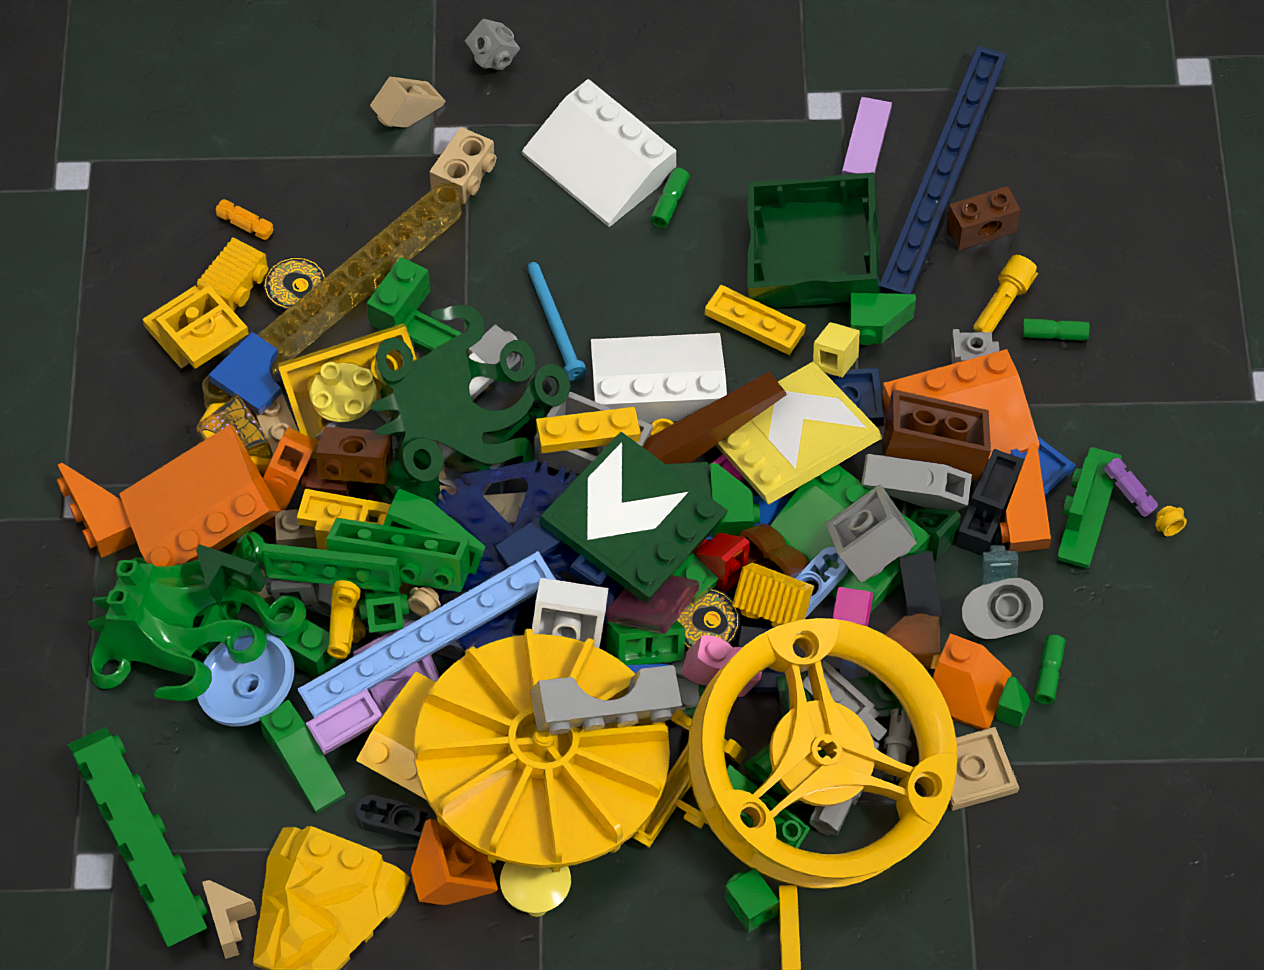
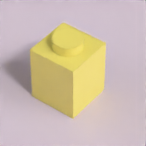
[813,322,860,378]

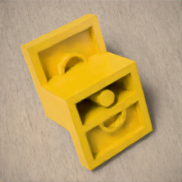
[142,285,249,369]

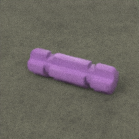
[1104,457,1158,517]

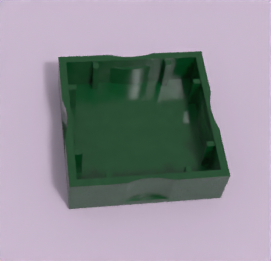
[747,172,880,308]

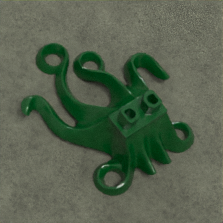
[371,304,570,482]

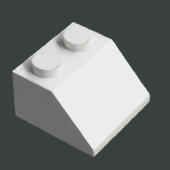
[532,578,608,648]

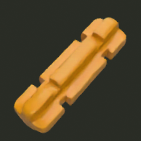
[215,199,274,240]

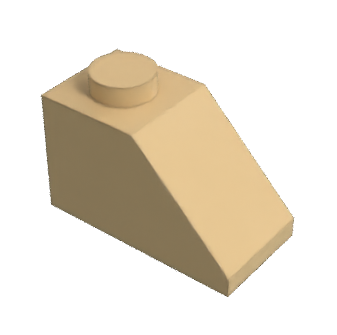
[370,76,446,128]

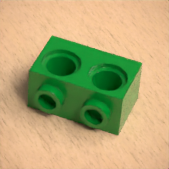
[606,615,685,665]

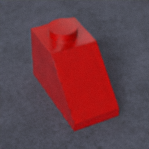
[694,533,750,593]

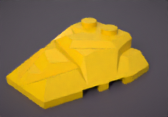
[253,826,411,970]

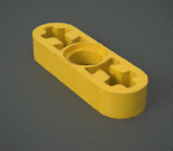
[779,885,801,970]

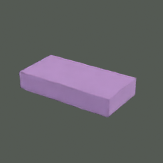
[306,689,383,755]

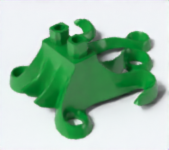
[88,532,306,701]

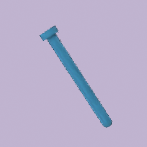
[527,262,587,381]

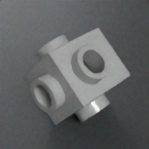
[465,19,520,71]

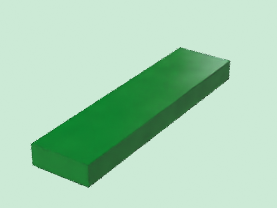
[262,543,401,593]

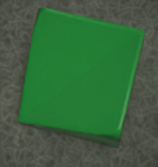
[995,676,1030,729]

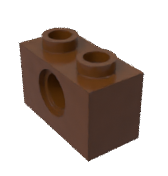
[947,186,1021,251]
[316,426,393,484]

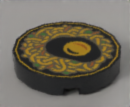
[263,257,328,316]
[673,588,740,651]

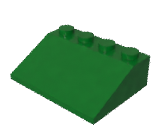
[770,464,931,613]

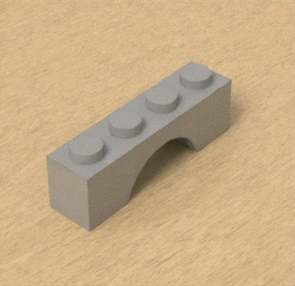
[530,665,682,735]

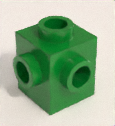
[359,589,409,633]

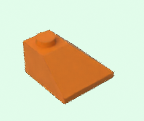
[933,633,1012,731]
[411,819,498,905]

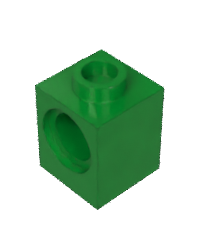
[725,868,779,933]

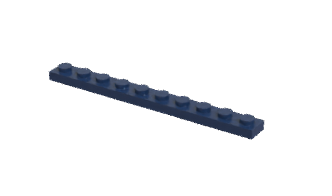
[880,45,1007,294]

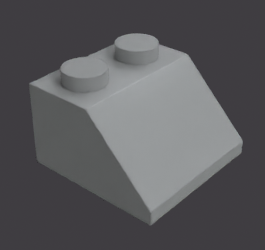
[826,484,917,583]

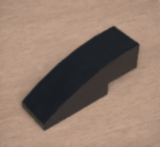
[956,449,1025,557]

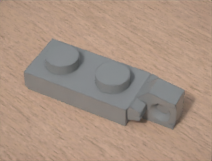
[802,659,887,743]

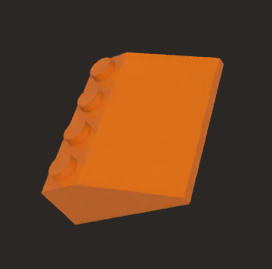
[882,349,1040,464]
[119,424,281,566]

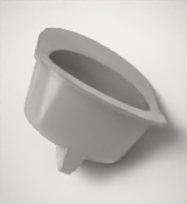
[962,578,1043,639]

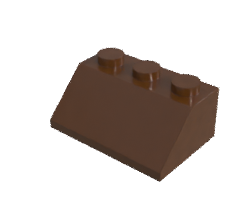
[882,389,991,482]

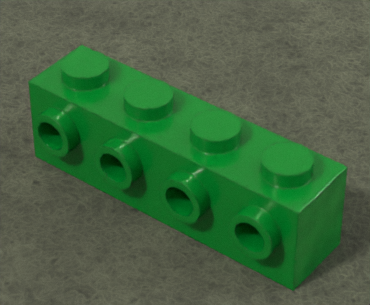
[326,518,470,592]

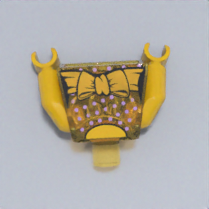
[196,395,273,475]

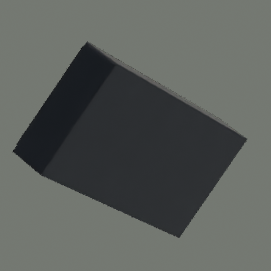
[897,549,943,623]

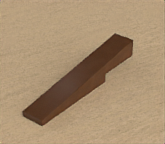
[643,371,787,464]

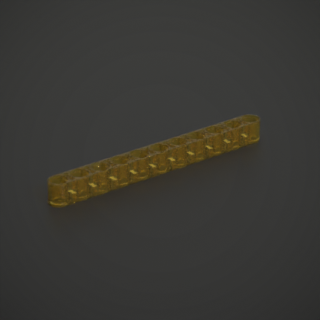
[202,182,462,410]

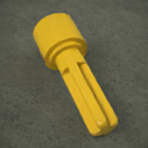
[973,255,1038,333]

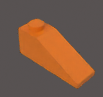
[999,443,1051,553]

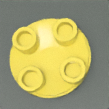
[310,362,377,422]
[500,862,571,917]

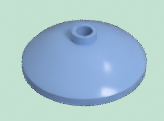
[197,633,294,726]

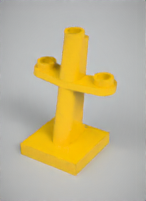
[314,518,366,659]
[632,709,747,848]

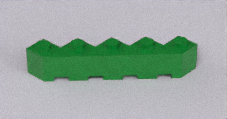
[67,727,208,947]

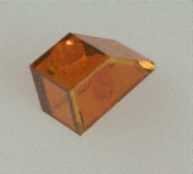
[885,613,941,669]

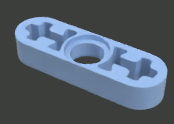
[795,547,849,618]

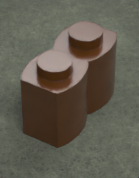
[739,523,809,578]

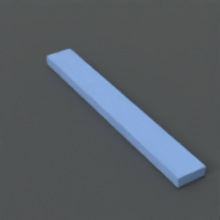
[298,551,556,718]

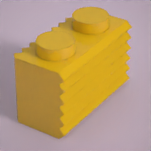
[197,238,268,311]
[732,562,814,627]

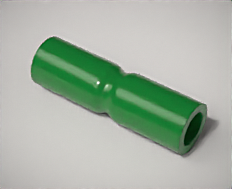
[650,168,690,228]
[1022,318,1089,341]
[1034,635,1066,705]

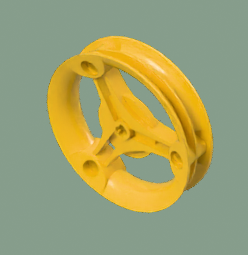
[687,618,957,889]

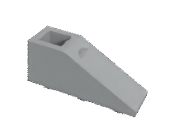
[861,454,972,511]

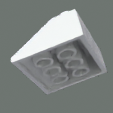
[522,79,676,227]
[591,333,727,423]

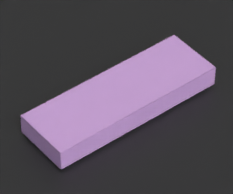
[842,97,892,175]

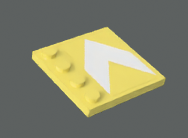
[715,361,882,505]

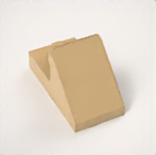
[202,880,257,959]

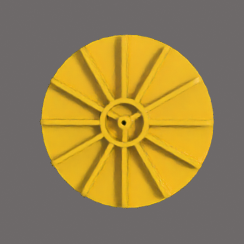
[414,629,670,872]

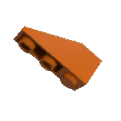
[263,427,318,530]
[56,463,137,558]

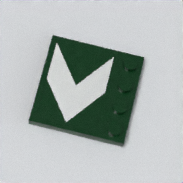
[538,432,728,604]

